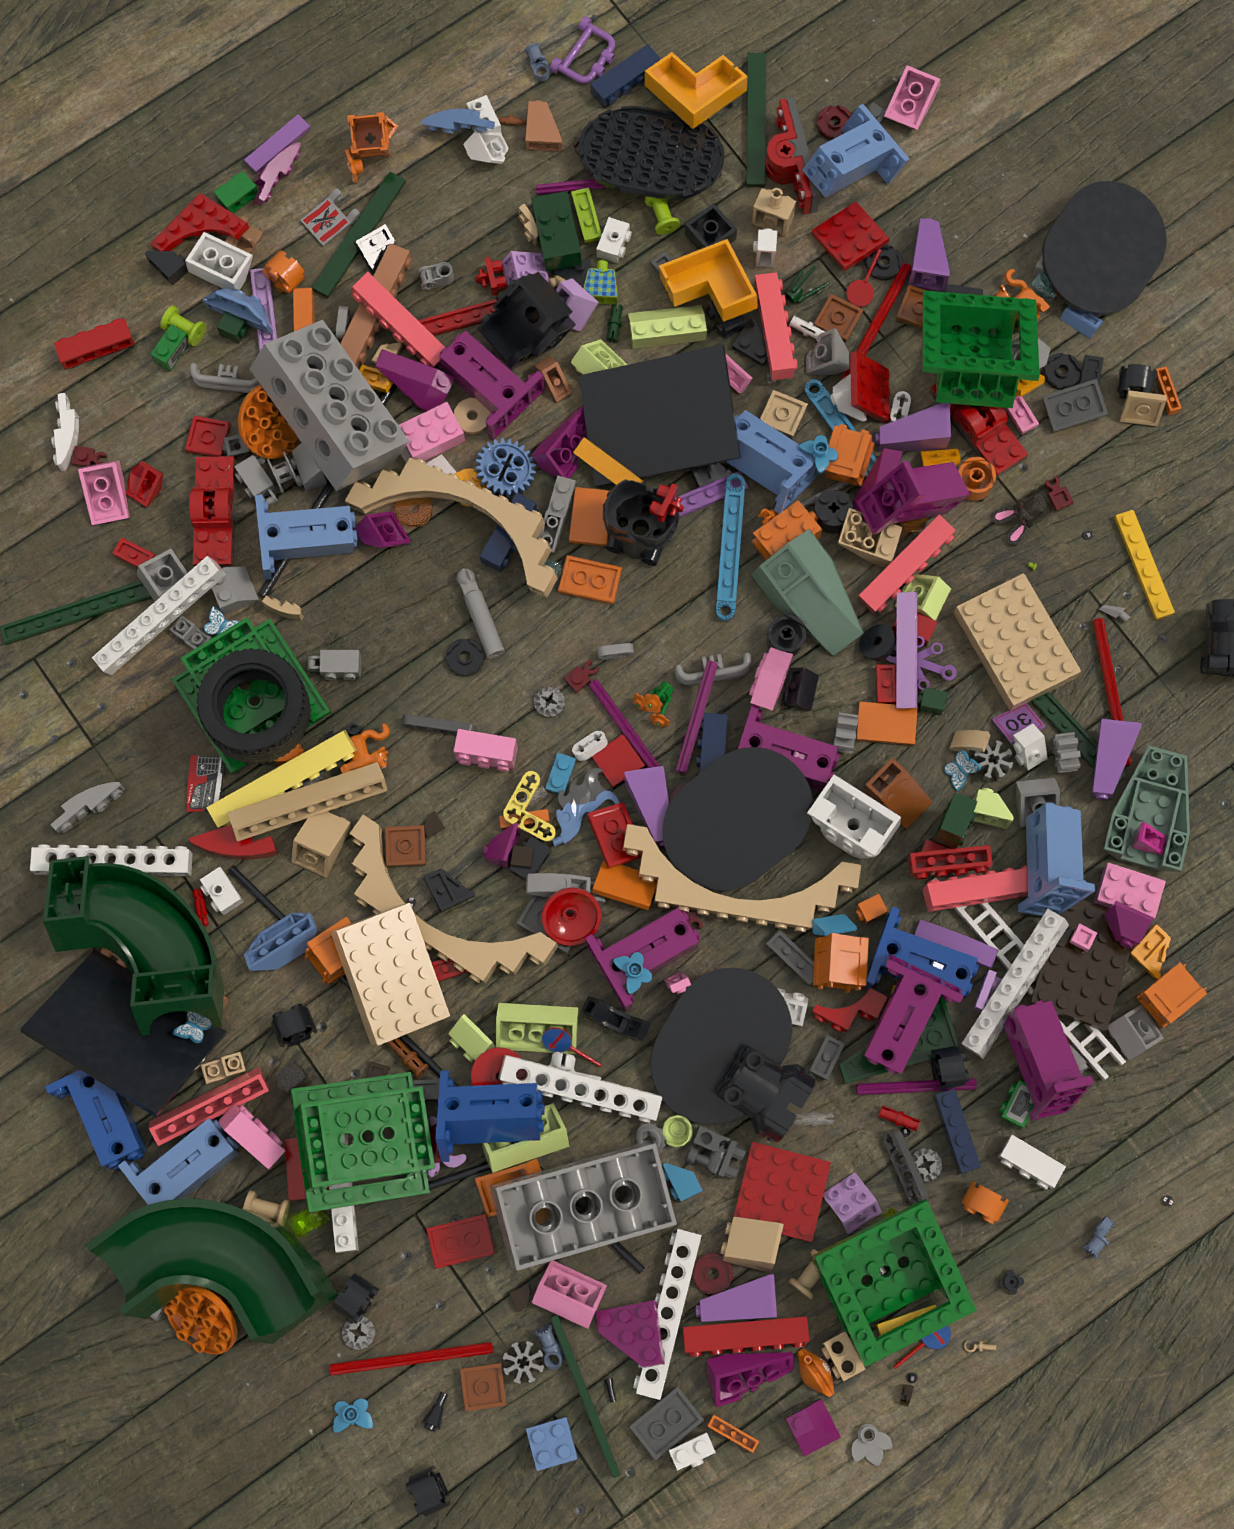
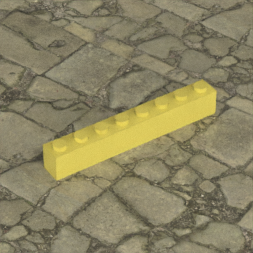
[206,730,357,828]

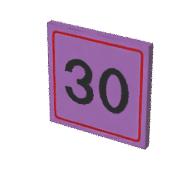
[992,703,1045,744]

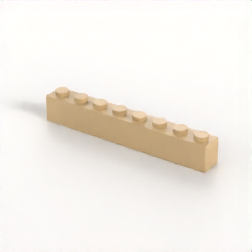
[227,762,387,842]

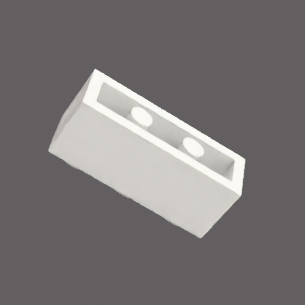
[998,1135,1066,1190]

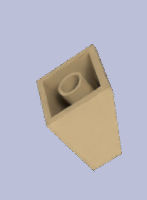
[291,811,350,878]
[720,1217,784,1273]

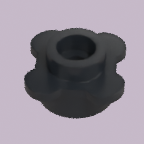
[999,1270,1024,1295]

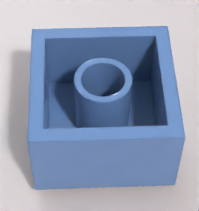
[526,1416,578,1471]

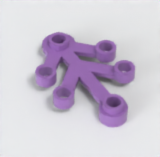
[886,636,957,690]

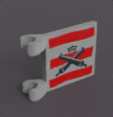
[300,188,360,247]

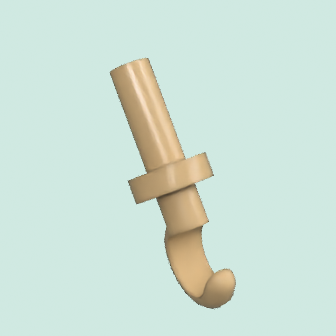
[964,1340,996,1352]

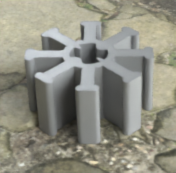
[833,712,858,754]
[1052,732,1081,773]
[972,741,1013,782]
[503,1341,545,1384]

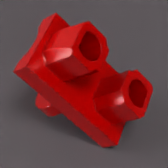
[475,257,507,296]
[649,484,684,523]

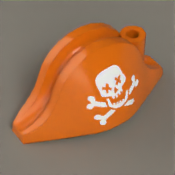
[797,1348,835,1398]

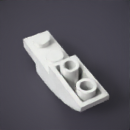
[52,393,79,471]

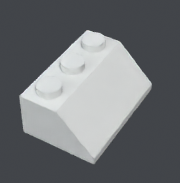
[185,232,253,291]

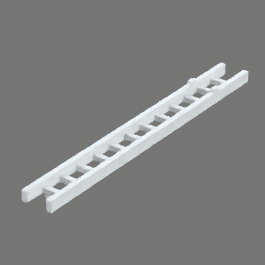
[933,873,1126,1081]

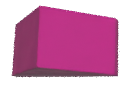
[1132,822,1167,855]

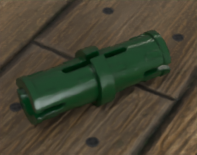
[606,304,623,343]

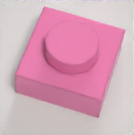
[1070,923,1097,952]

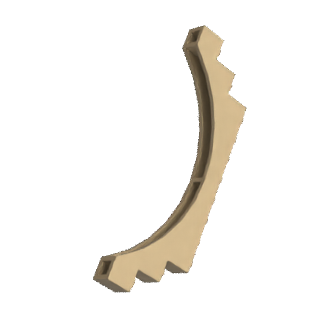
[345,457,558,598]
[349,815,558,983]
[622,824,861,933]

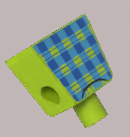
[584,260,618,305]

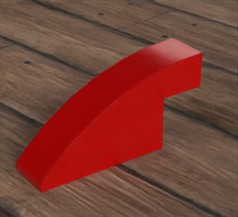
[189,825,279,860]

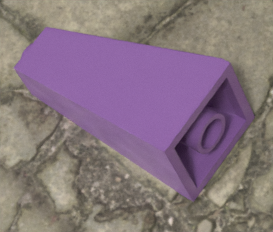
[908,218,950,292]
[875,403,951,451]
[1092,719,1142,800]
[624,766,669,847]
[696,1274,777,1322]

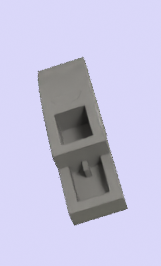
[539,475,576,553]
[50,782,125,834]
[526,873,606,905]

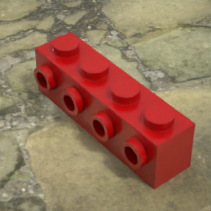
[54,318,135,370]
[908,845,993,880]

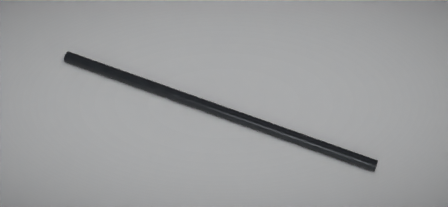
[258,383,397,598]

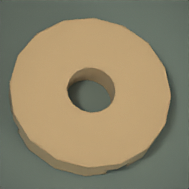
[454,398,491,435]

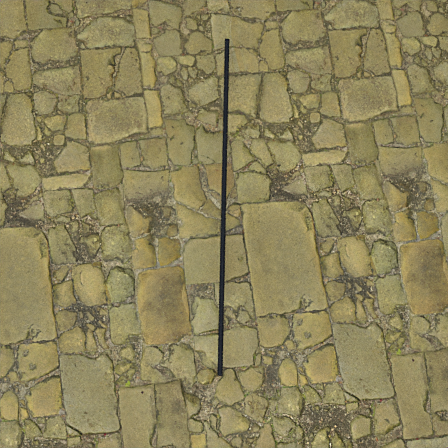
[228,865,645,1274]

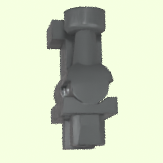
[686,1126,746,1179]

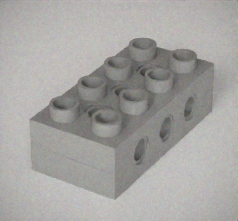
[249,320,410,491]
[490,1142,677,1271]

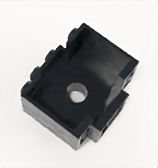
[477,272,576,368]

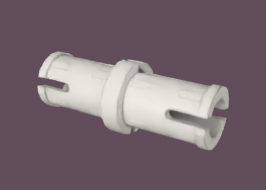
[789,315,825,339]

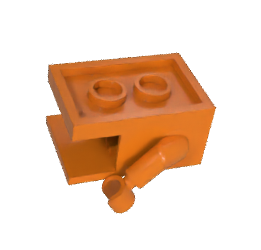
[751,500,822,560]

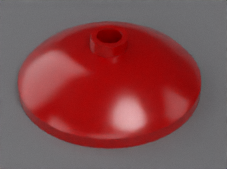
[541,887,601,946]

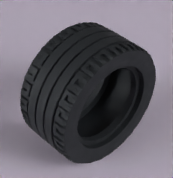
[196,648,311,764]

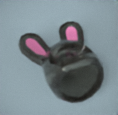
[991,489,1052,546]

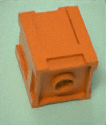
[347,112,391,159]
[824,424,875,487]
[304,916,351,986]
[813,933,869,993]
[1136,962,1207,1029]

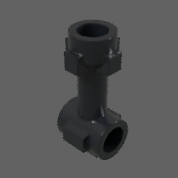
[325,722,362,740]

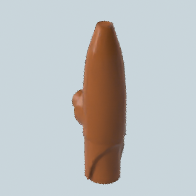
[499,114,527,125]

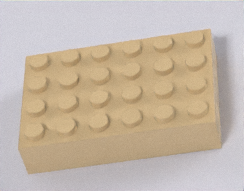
[954,573,1081,711]
[330,903,450,1046]

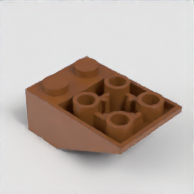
[863,758,933,830]

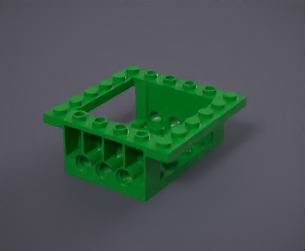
[922,291,1040,408]
[171,617,331,775]
[290,1072,435,1213]
[812,1199,977,1367]

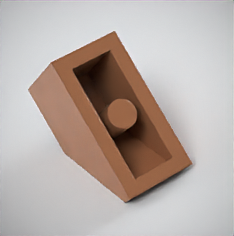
[534,356,572,402]

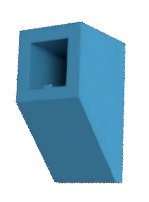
[662,1163,703,1203]

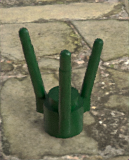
[784,265,829,304]

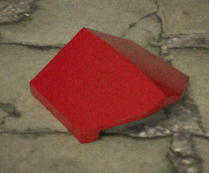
[126,461,163,507]

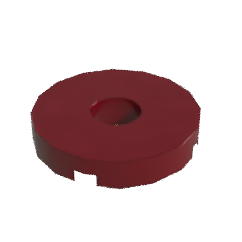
[817,105,852,140]
[693,1253,733,1294]

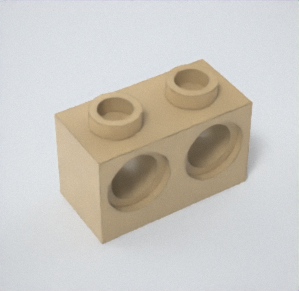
[821,1331,865,1381]

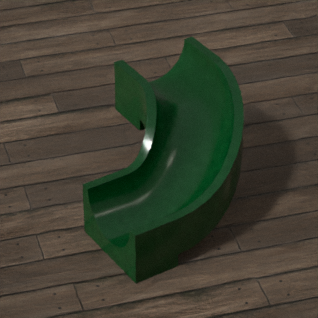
[43,856,224,1036]
[86,1199,338,1344]

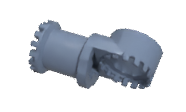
[525,43,550,82]
[1082,1216,1115,1259]
[535,1324,565,1370]

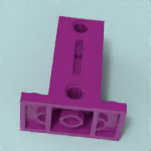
[439,330,545,440]
[856,461,970,534]
[738,704,840,792]
[585,907,700,1012]
[864,954,964,1074]
[1003,1000,1094,1121]

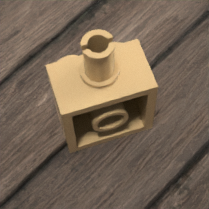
[752,188,796,237]

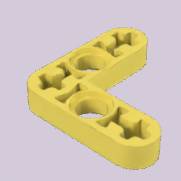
[503,771,556,842]

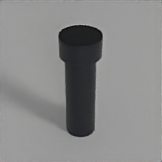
[605,1378,616,1402]

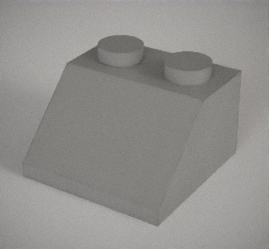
[291,443,327,491]
[212,566,259,615]
[1016,778,1060,827]
[1108,1004,1164,1060]

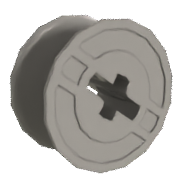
[267,452,300,493]

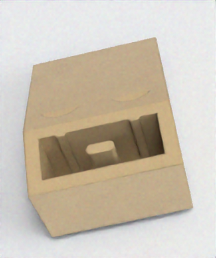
[838,508,903,568]

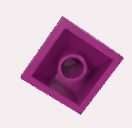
[354,511,411,548]
[483,823,521,869]
[1104,901,1154,949]
[785,1399,841,1457]

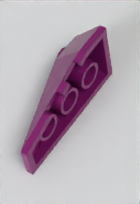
[374,349,454,412]
[531,405,587,478]
[853,448,903,512]
[707,1352,793,1407]

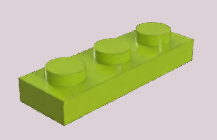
[571,188,602,243]

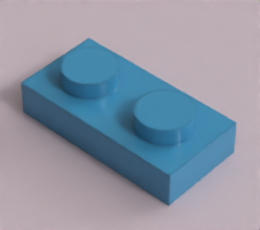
[545,753,576,795]

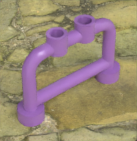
[550,16,615,84]

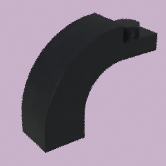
[579,996,651,1042]

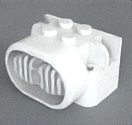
[807,775,901,859]

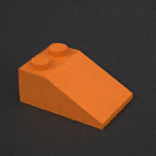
[475,1158,541,1217]

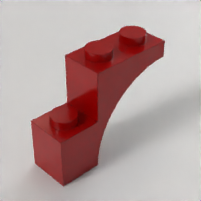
[811,988,888,1033]

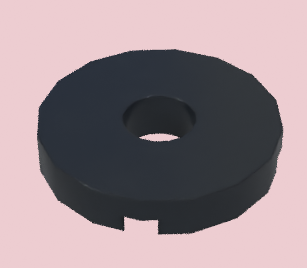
[866,244,903,281]
[1043,353,1081,390]
[859,624,897,661]
[446,639,485,677]

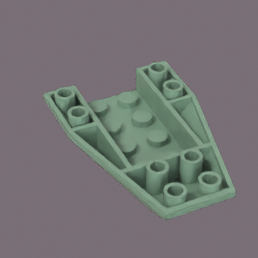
[751,529,864,656]
[1103,745,1190,872]

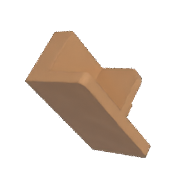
[225,216,263,254]

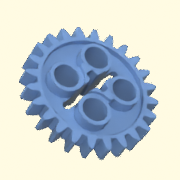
[474,438,536,498]

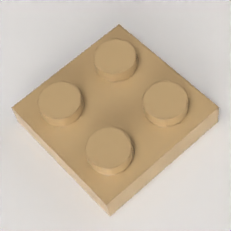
[760,390,808,439]
[1120,391,1167,427]

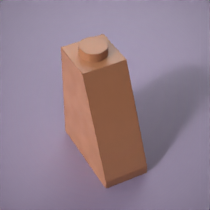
[525,100,563,152]

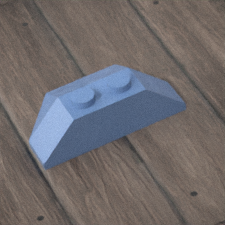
[203,288,273,334]
[244,913,317,971]

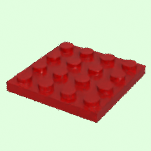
[734,1142,831,1243]

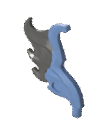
[552,768,620,847]

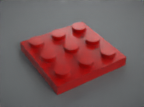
[812,201,889,271]
[850,351,891,423]

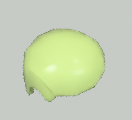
[662,1115,693,1147]

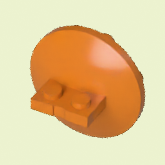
[238,385,301,459]
[164,1286,238,1354]

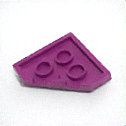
[596,1300,665,1368]

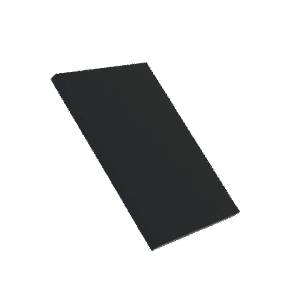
[579,344,741,487]
[20,949,227,1117]

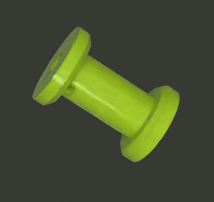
[645,196,680,235]
[160,306,206,346]

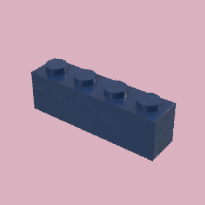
[591,44,661,108]
[480,493,538,572]
[696,713,728,776]
[933,1089,981,1175]

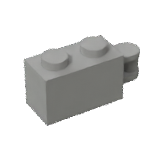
[234,455,278,507]
[307,650,361,680]

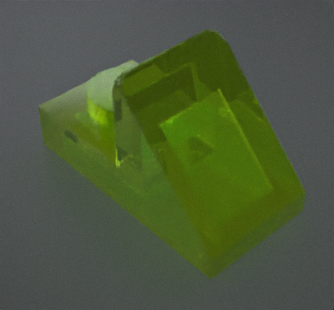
[287,1209,330,1238]

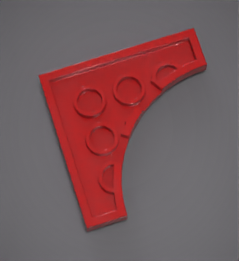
[150,193,250,251]

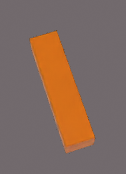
[1156,366,1182,416]
[499,809,550,830]
[707,1414,759,1453]

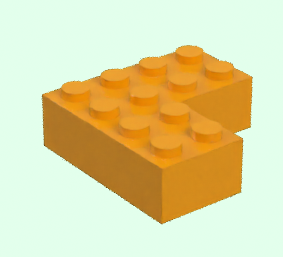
[645,52,748,129]
[659,239,758,322]

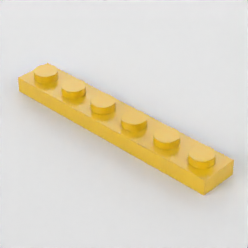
[1114,510,1175,621]

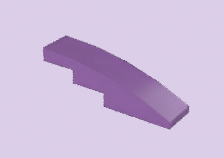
[914,919,999,968]

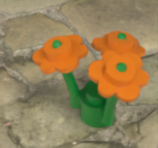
[633,682,674,727]

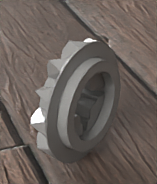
[534,686,565,717]
[636,1122,666,1153]
[912,1148,942,1181]
[342,1316,375,1350]

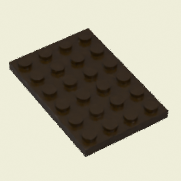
[1029,900,1132,1032]

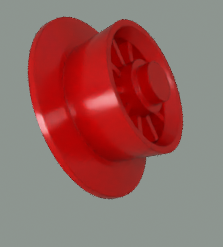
[471,1047,527,1086]

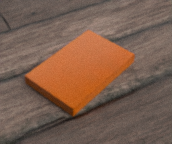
[569,487,611,546]
[558,555,622,605]
[856,702,918,746]
[592,860,657,910]

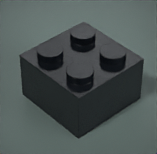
[685,203,737,250]

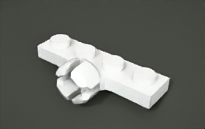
[535,1052,601,1097]

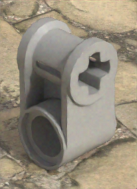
[417,262,454,290]

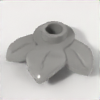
[851,1424,893,1466]

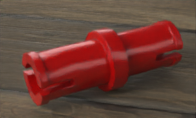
[878,1105,921,1132]

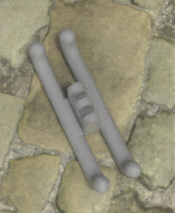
[190,363,261,393]
[675,653,751,686]

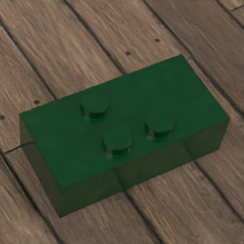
[531,191,582,271]
[932,792,978,849]

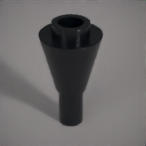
[421,1392,448,1432]

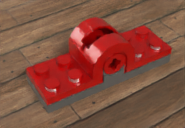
[765,97,820,215]
[929,384,1028,479]
[189,456,236,568]

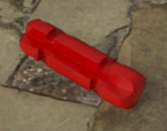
[192,889,209,927]

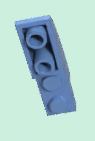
[421,109,495,134]

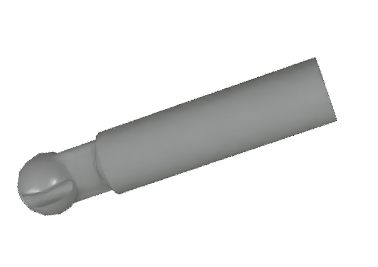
[456,568,505,659]

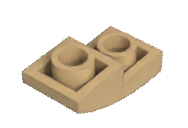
[518,204,539,246]
[262,596,304,620]
[949,730,990,753]
[200,1052,246,1085]

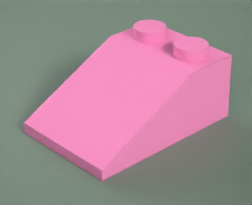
[884,65,941,131]
[78,460,129,525]

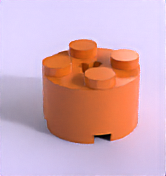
[261,251,306,294]
[958,457,996,501]
[961,1181,1009,1224]

